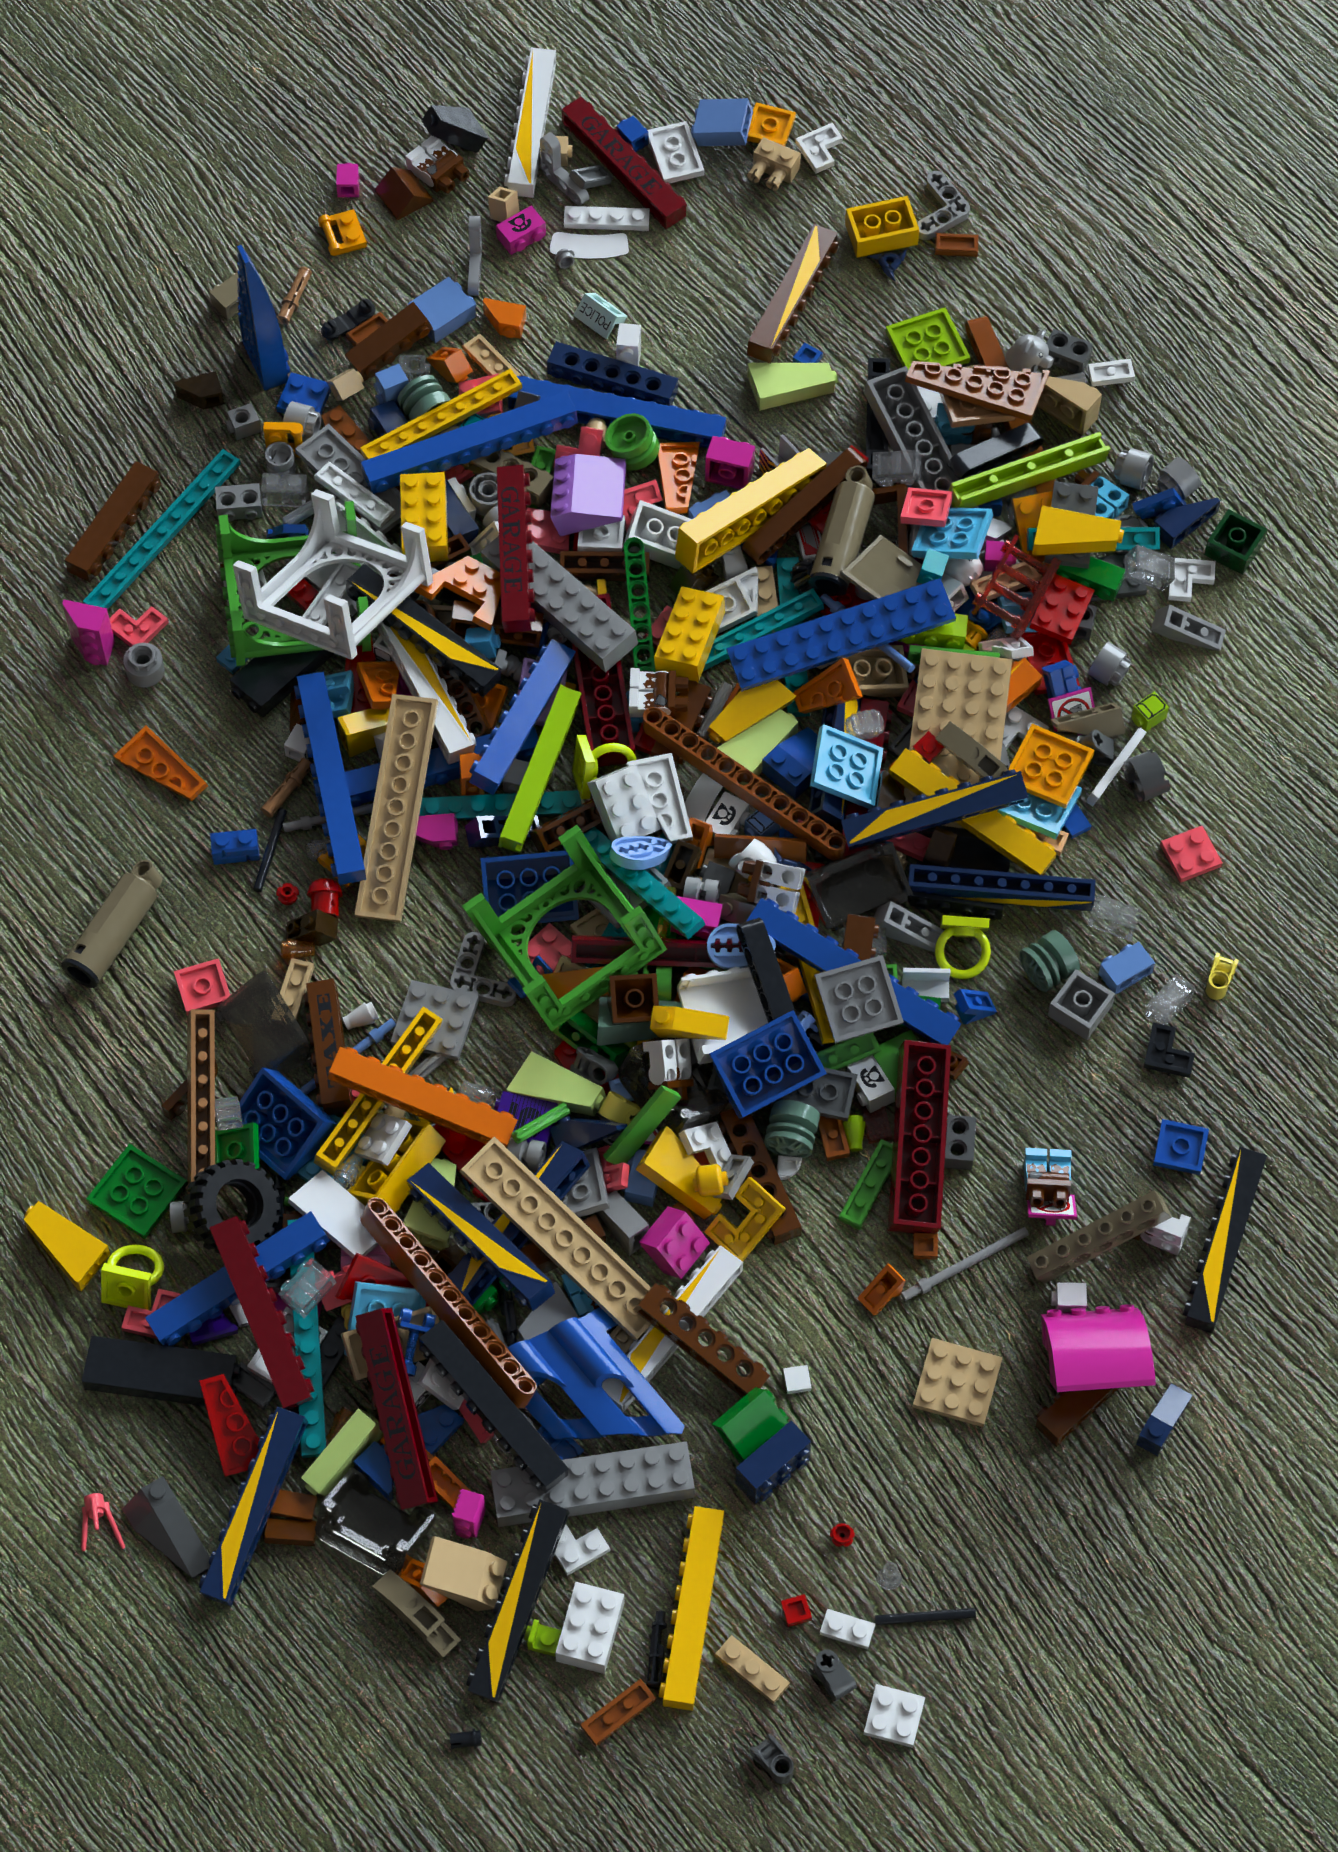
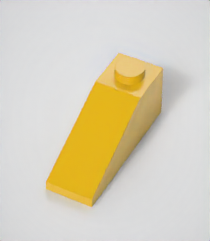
[650,1006,730,1040]

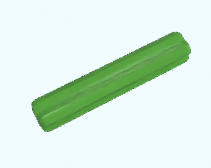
[512,1103,570,1144]

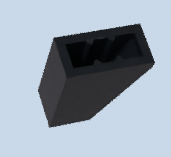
[421,105,488,153]

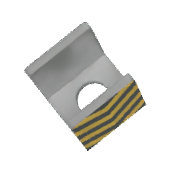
[759,434,799,474]

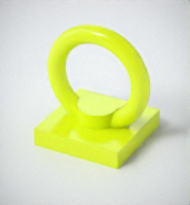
[572,735,637,799]
[935,915,991,979]
[101,1244,164,1310]

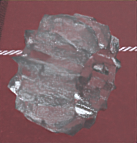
[845,709,884,741]

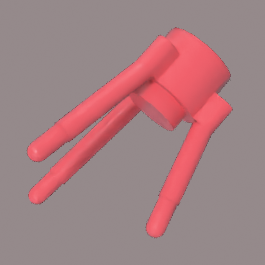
[81,1493,125,1551]

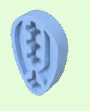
[610,836,672,870]
[707,923,776,969]

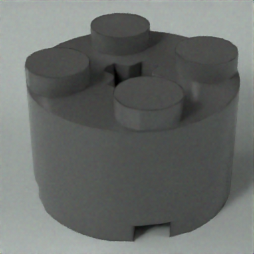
[1124,749,1170,803]

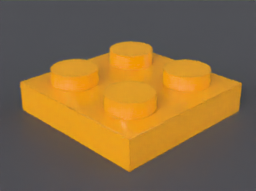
[747,102,796,146]

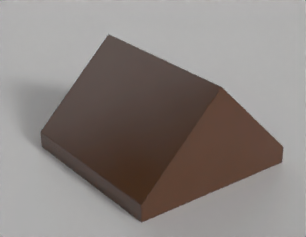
[375,167,433,220]
[607,973,659,1024]

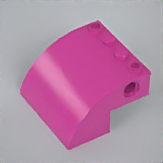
[1041,1304,1156,1392]

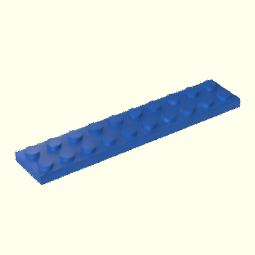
[726,578,956,692]

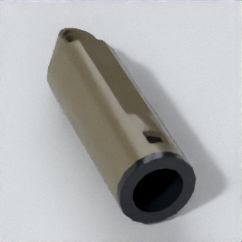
[808,465,875,596]
[61,860,162,988]

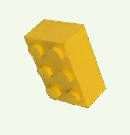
[845,196,919,258]

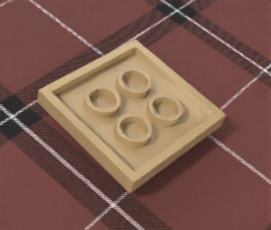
[913,1338,1003,1427]

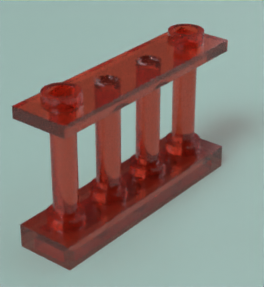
[971,534,1062,640]

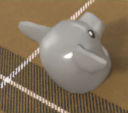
[1005,329,1054,373]

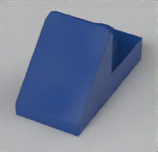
[954,989,997,1024]

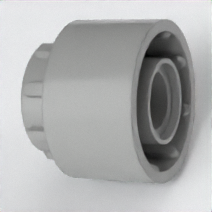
[283,401,321,442]
[1114,448,1154,491]
[1157,457,1201,500]
[469,472,498,516]
[1087,641,1132,686]
[123,643,165,687]

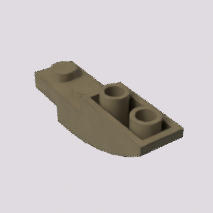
[935,721,1008,778]
[371,1570,461,1659]

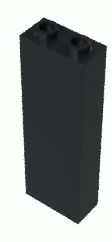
[230,615,356,717]
[82,1336,241,1406]

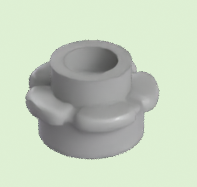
[554,249,575,269]

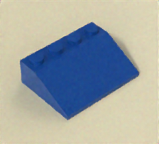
[480,850,579,923]
[709,1010,827,1119]
[224,1067,338,1180]

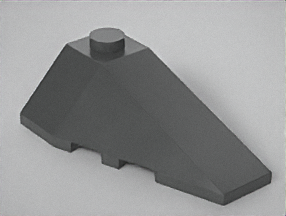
[122,1476,211,1579]

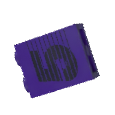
[494,1091,558,1155]

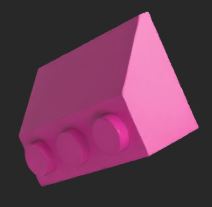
[62,599,115,665]

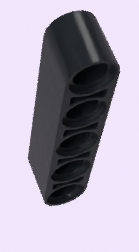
[947,422,1044,480]
[736,917,796,1023]

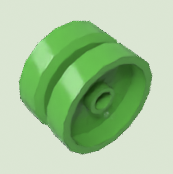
[604,413,660,471]

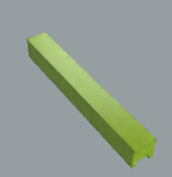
[949,432,1111,508]
[498,684,581,853]

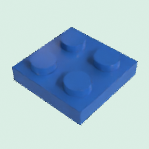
[276,372,331,415]
[1153,1119,1209,1175]

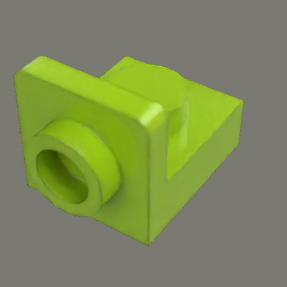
[524,1619,562,1657]

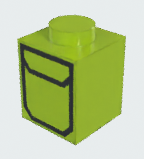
[1131,691,1169,732]

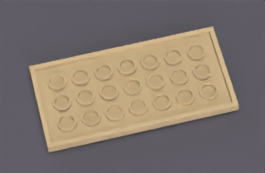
[904,648,1012,829]

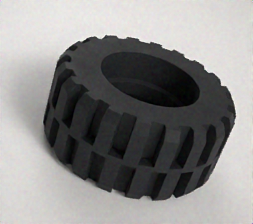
[183,1159,281,1254]

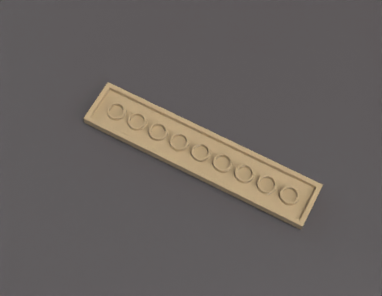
[354,694,438,923]
[460,1137,668,1341]

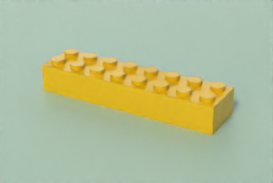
[675,448,827,574]

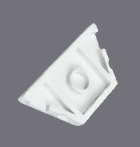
[705,567,758,634]

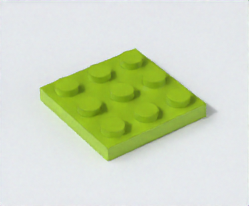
[885,307,971,370]

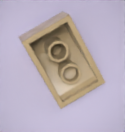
[1037,376,1102,435]
[838,645,909,697]
[420,1536,507,1611]

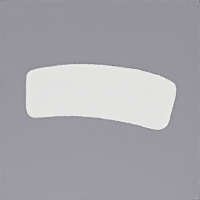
[550,232,629,259]
[685,769,729,822]

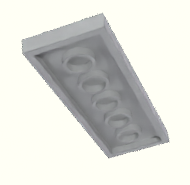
[295,424,401,534]

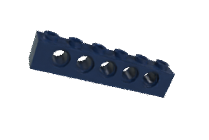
[547,341,678,406]

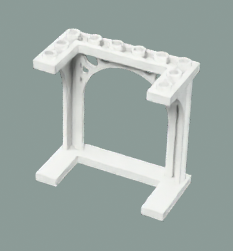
[233,489,433,660]

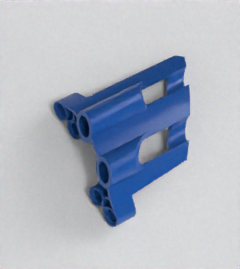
[507,1307,684,1440]

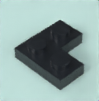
[1143,1022,1195,1078]

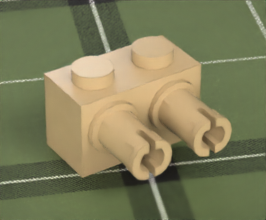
[747,137,801,191]

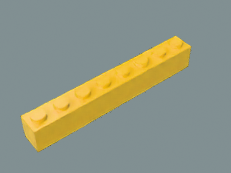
[889,748,1057,875]
[314,1006,443,1176]
[659,1506,724,1711]

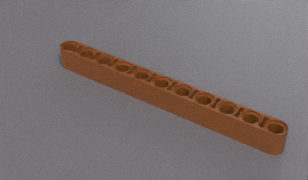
[965,316,1056,495]
[643,707,846,861]
[360,1197,537,1408]

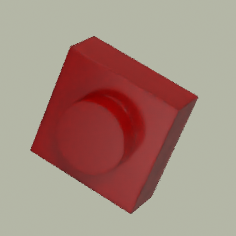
[913,731,945,764]
[781,1594,812,1627]

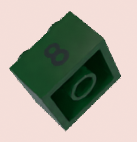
[1204,509,1267,575]

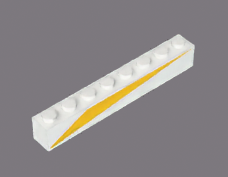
[504,47,556,198]
[377,622,476,764]
[601,1245,743,1412]

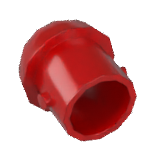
[307,878,343,918]

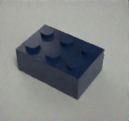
[735,1420,811,1504]

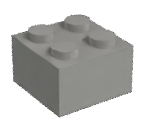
[1048,969,1115,1040]

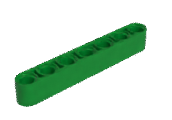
[624,537,655,672]

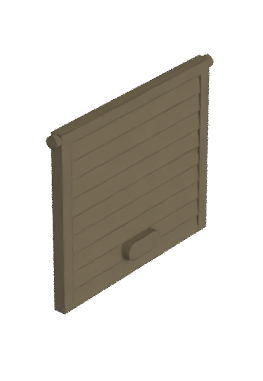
[840,535,922,599]

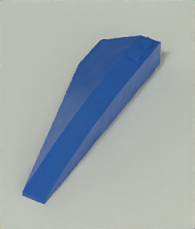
[237,245,290,391]

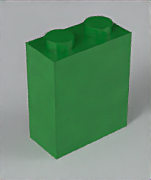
[712,1387,789,1463]

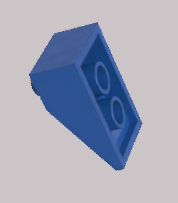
[762,727,818,800]

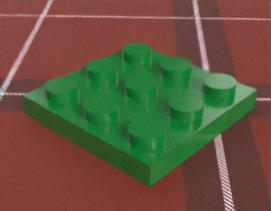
[86,1143,188,1239]

